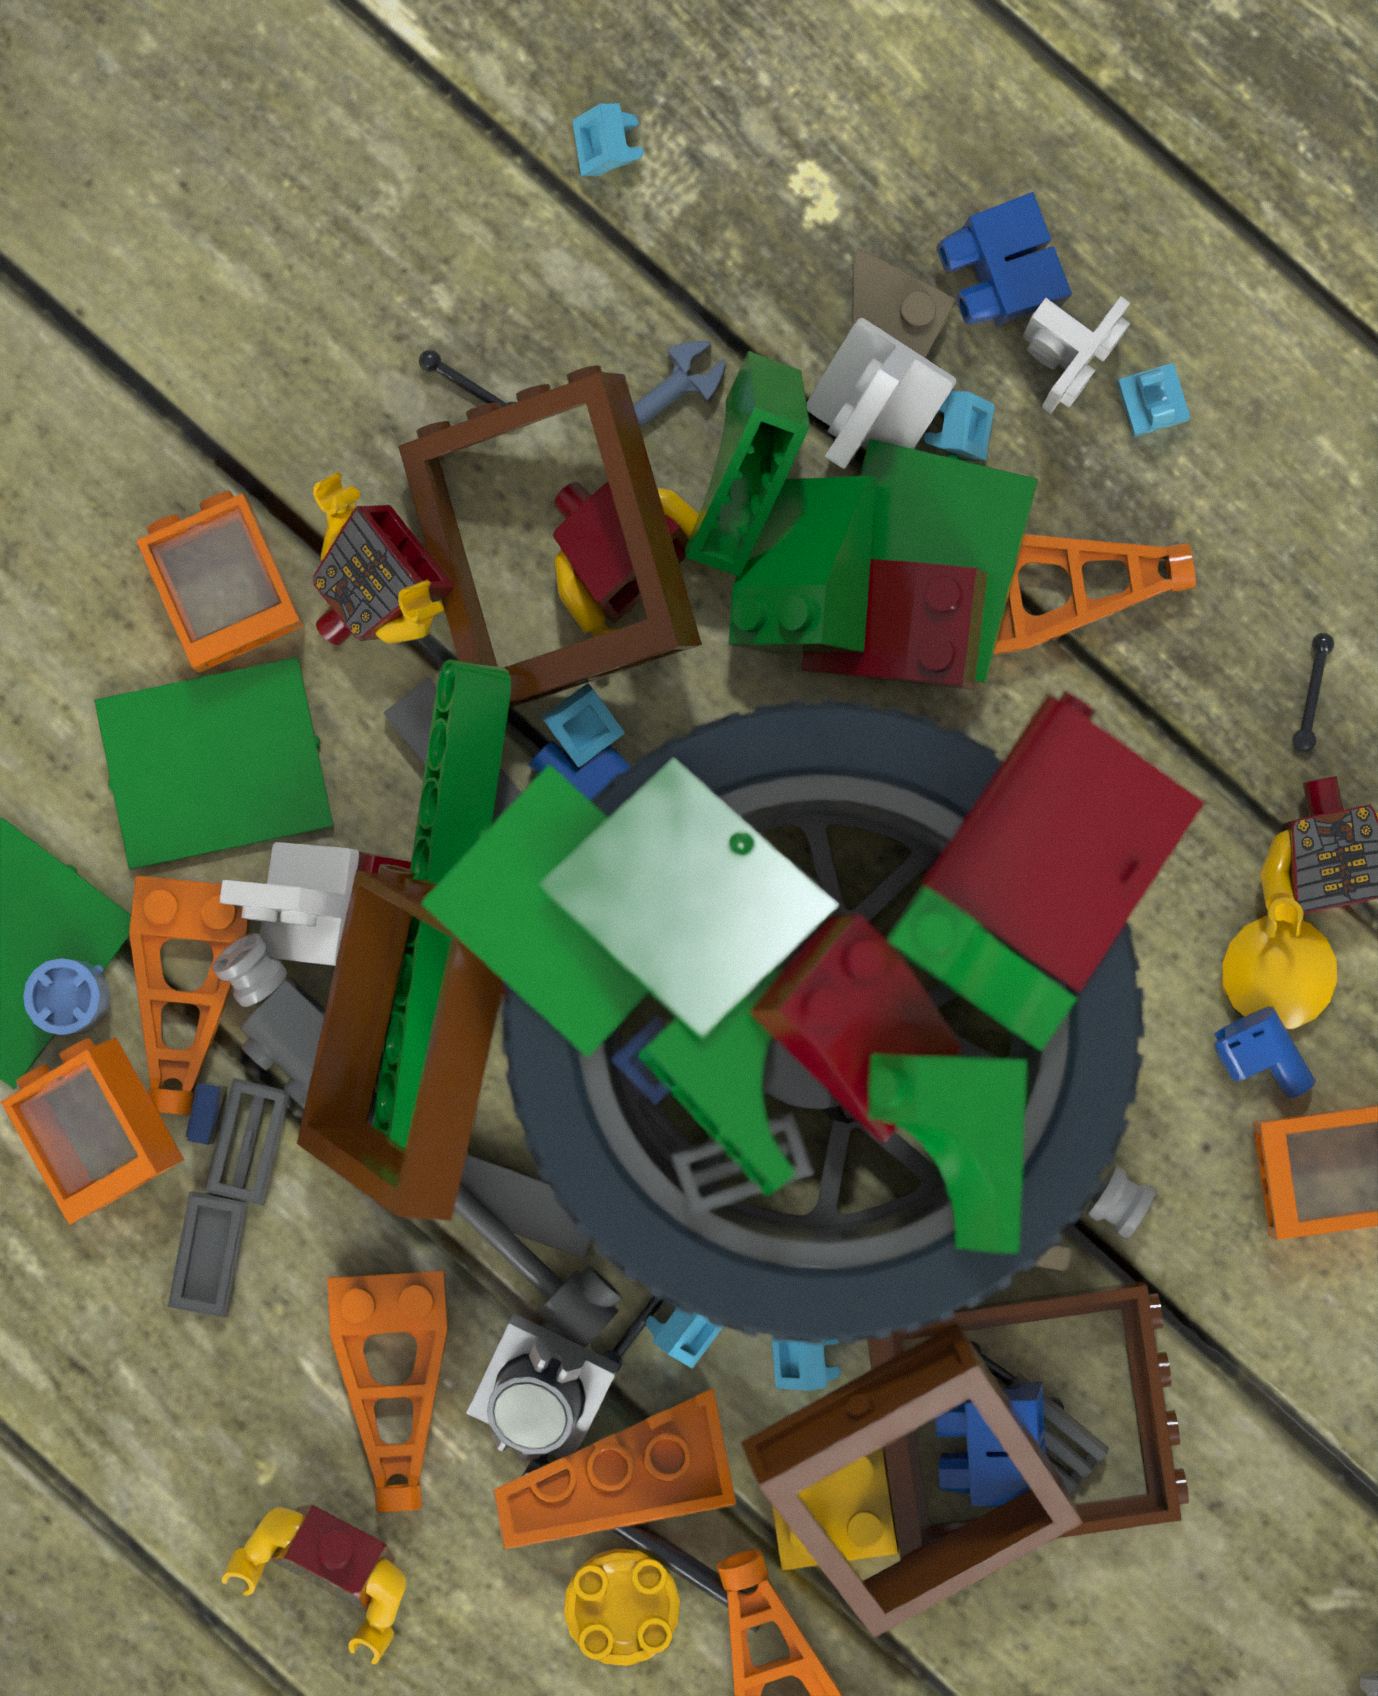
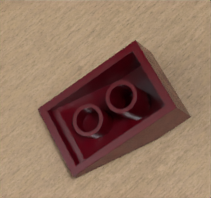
[801,559,988,690]
[749,914,963,1142]

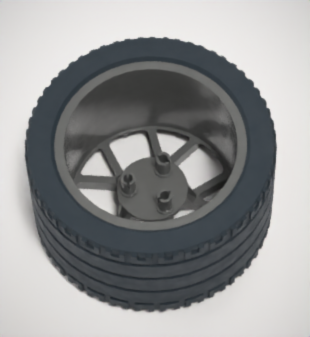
[501,700,1145,1344]

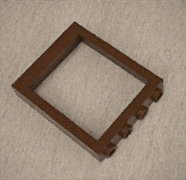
[398,365,702,709]
[297,864,504,1221]
[867,1281,1189,1560]
[741,1322,1083,1638]

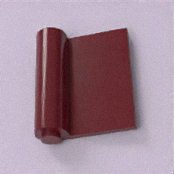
[920,691,1206,992]

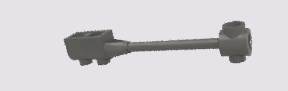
[241,979,623,1347]

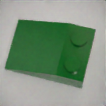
[728,476,876,653]

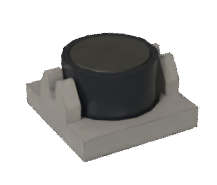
[466,1313,620,1462]

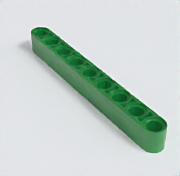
[373,659,511,1149]

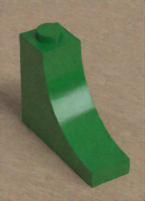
[685,351,810,577]
[885,887,1077,1051]
[637,961,796,1197]
[868,1054,1027,1253]

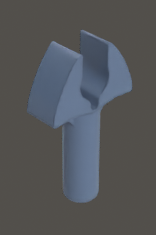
[634,341,725,427]

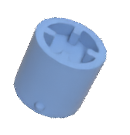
[23,958,111,1035]

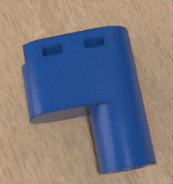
[528,741,632,800]
[1214,1007,1316,1098]

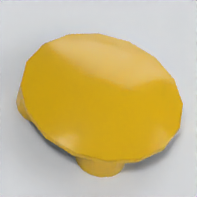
[1221,916,1338,1029]
[564,1548,680,1666]

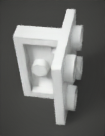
[1022,296,1130,414]
[806,318,956,469]
[219,842,359,966]

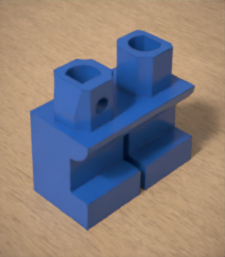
[936,192,1072,327]
[935,1382,1046,1507]

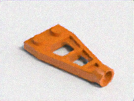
[993,534,1196,655]
[129,876,250,1115]
[327,1270,449,1512]
[717,1550,844,1696]

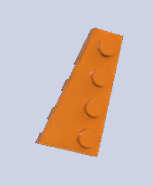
[493,1388,736,1550]

